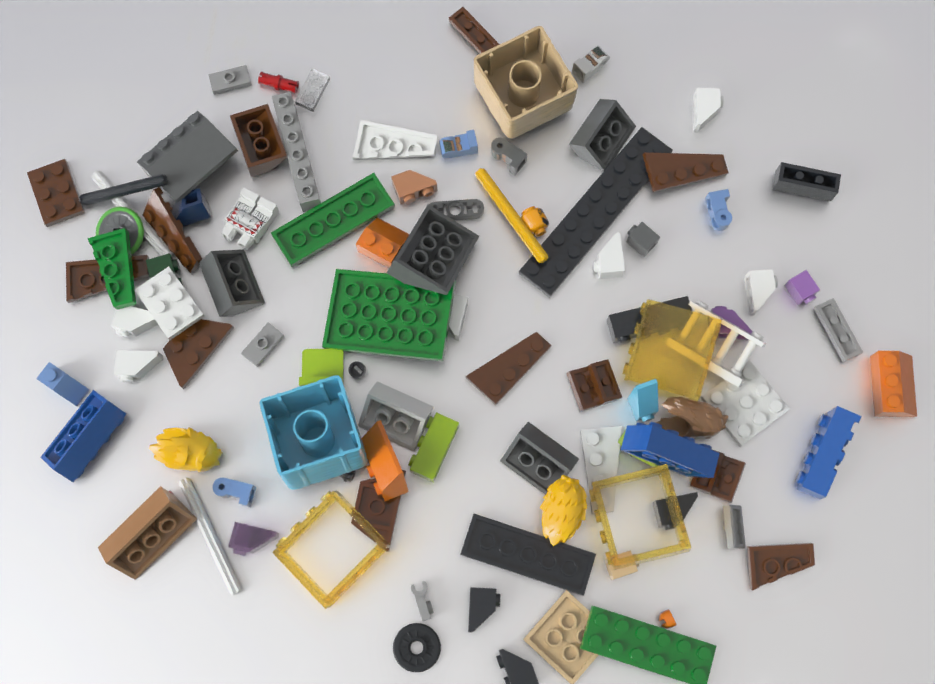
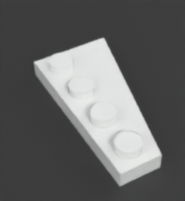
[352,120,438,160]
[580,425,622,514]

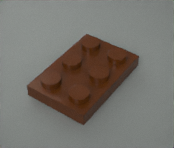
[27,159,85,227]

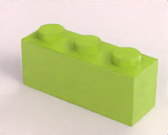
[408,412,459,483]

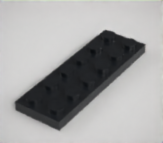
[460,514,596,596]

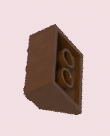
[230,104,287,177]

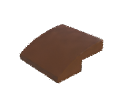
[566,359,623,412]
[690,449,746,503]

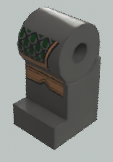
[491,138,527,176]

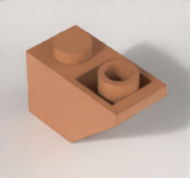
[391,170,438,205]

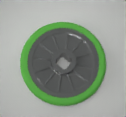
[96,207,144,255]

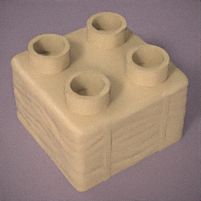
[474,26,578,139]

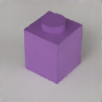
[784,270,820,305]

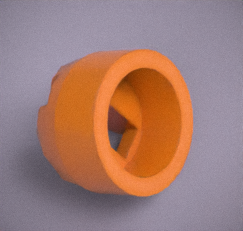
[658,609,677,629]

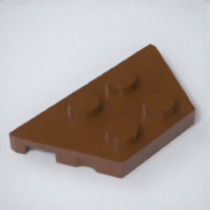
[163,319,234,389]
[351,470,406,552]

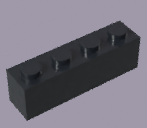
[606,296,693,344]

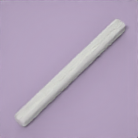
[92,171,173,256]
[179,478,242,595]

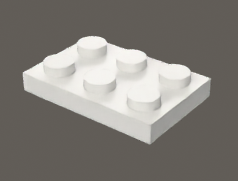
[134,266,205,340]

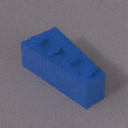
[796,406,862,499]

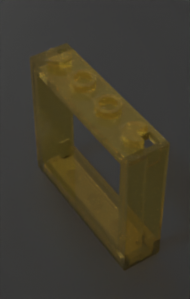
[588,464,691,570]
[272,491,391,609]

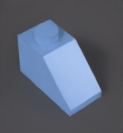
[36,362,89,406]

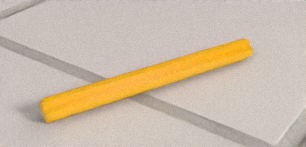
[475,168,549,263]

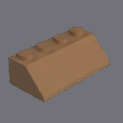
[98,486,197,580]

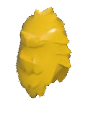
[149,427,223,473]
[540,475,587,546]

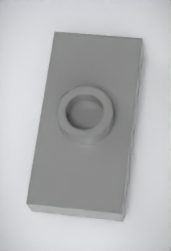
[208,65,252,94]
[241,322,284,367]
[723,505,746,549]

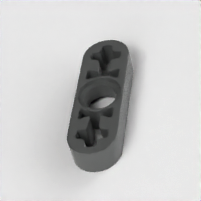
[429,199,484,221]

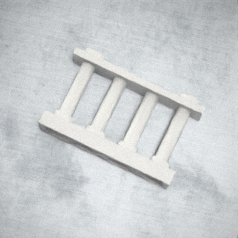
[665,300,766,387]

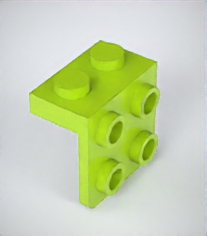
[299,349,344,386]

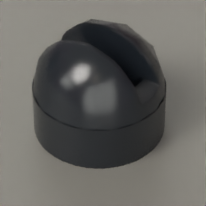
[348,361,366,378]

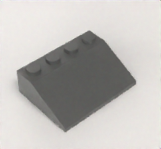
[137,111,238,203]
[387,205,479,295]

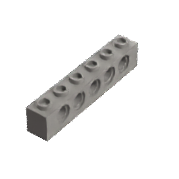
[272,91,321,212]

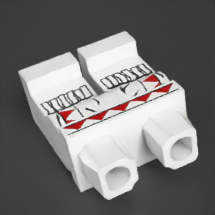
[221,187,279,250]

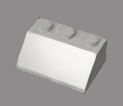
[358,381,433,451]

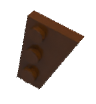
[747,543,815,590]

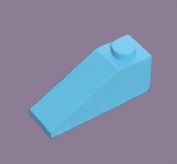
[627,379,659,422]

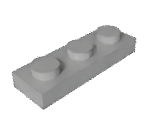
[813,298,863,362]

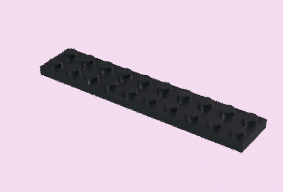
[519,127,673,298]

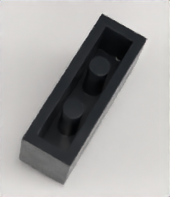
[772,162,841,201]

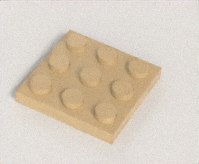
[523,590,598,684]

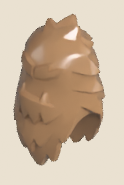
[655,397,729,439]

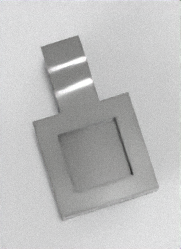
[411,581,434,621]

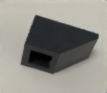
[496,649,539,684]

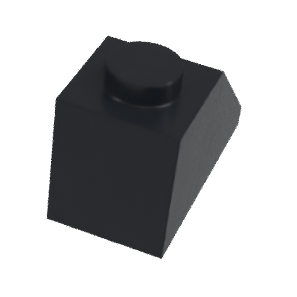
[652,492,698,530]
[468,587,500,632]

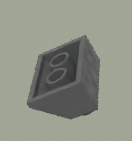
[569,99,636,171]
[199,249,265,317]
[500,422,579,495]

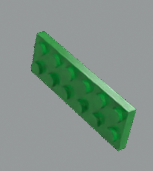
[271,173,395,267]
[580,606,716,684]

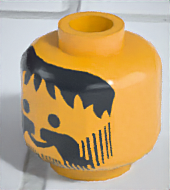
[521,206,549,237]

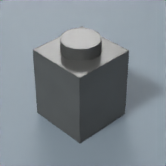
[626,222,660,257]

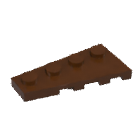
[643,152,729,192]
[142,187,203,273]
[66,255,150,303]
[465,332,552,406]

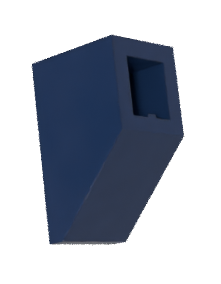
[171,188,211,226]

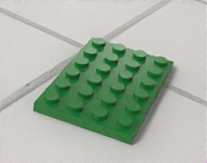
[322,269,456,361]

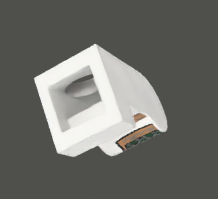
[572,46,610,83]

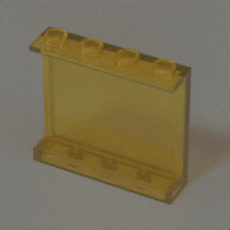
[622,299,723,402]

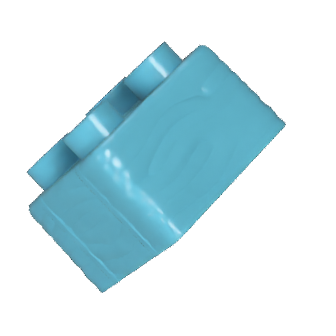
[259,375,367,490]

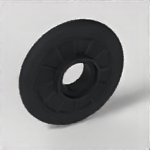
[393,623,441,672]

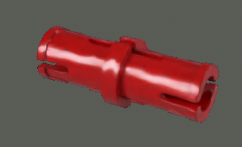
[258,71,299,94]

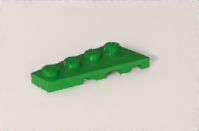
[88,228,136,310]

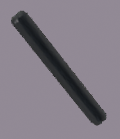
[79,174,168,205]

